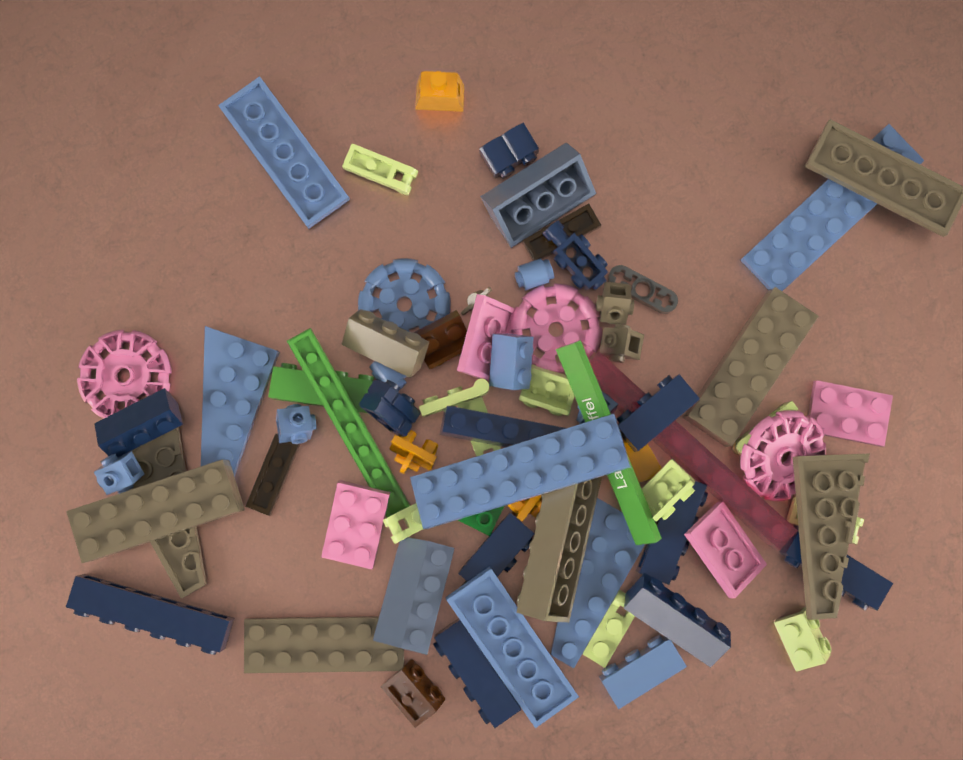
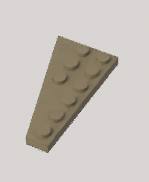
[128,427,207,599]
[792,453,870,620]

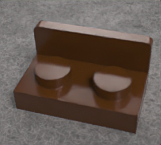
[413,310,467,369]
[381,659,445,728]

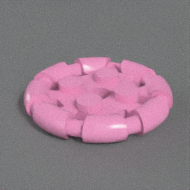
[510,283,602,373]
[77,330,172,419]
[740,410,826,501]

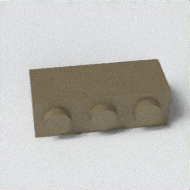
[342,309,429,378]

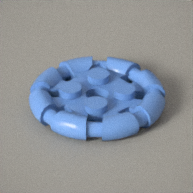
[358,258,451,332]

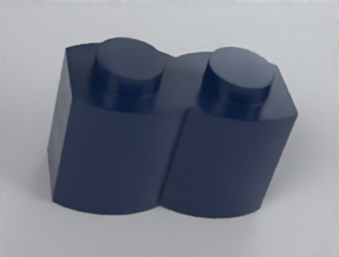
[479,122,539,179]

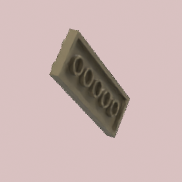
[804,119,963,237]
[244,616,404,673]

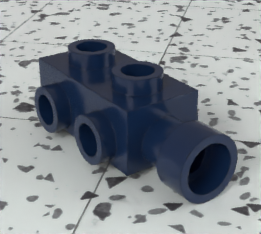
[542,220,608,290]

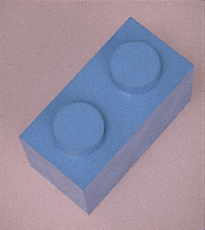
[489,333,534,390]

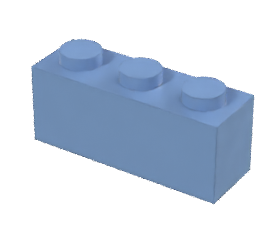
[599,635,687,709]

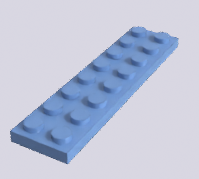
[741,124,924,291]
[410,414,631,529]

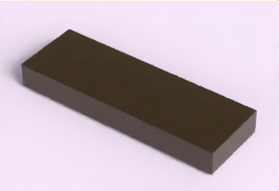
[522,203,601,261]
[245,433,300,516]

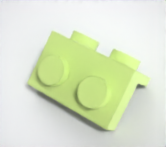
[519,364,575,416]
[642,459,695,521]
[774,607,831,672]

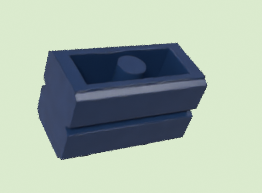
[359,379,421,437]

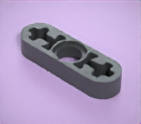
[608,265,678,314]

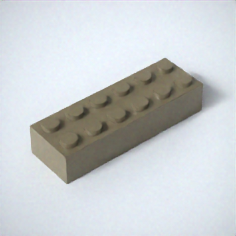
[683,287,819,447]
[66,459,245,563]
[516,476,602,623]

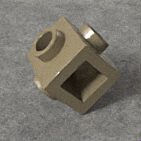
[596,282,634,325]
[599,324,644,363]

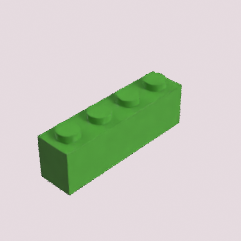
[268,363,374,413]

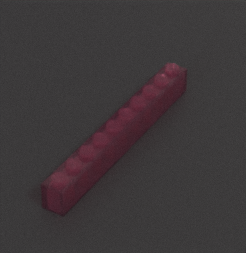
[590,352,798,550]

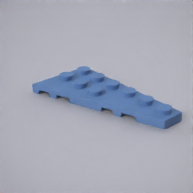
[201,326,280,477]
[550,498,645,669]

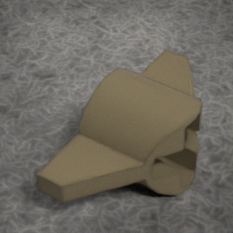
[461,287,492,315]

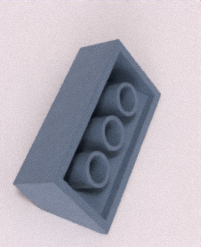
[480,142,596,248]
[373,537,455,655]

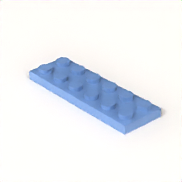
[218,76,350,229]
[445,566,579,728]

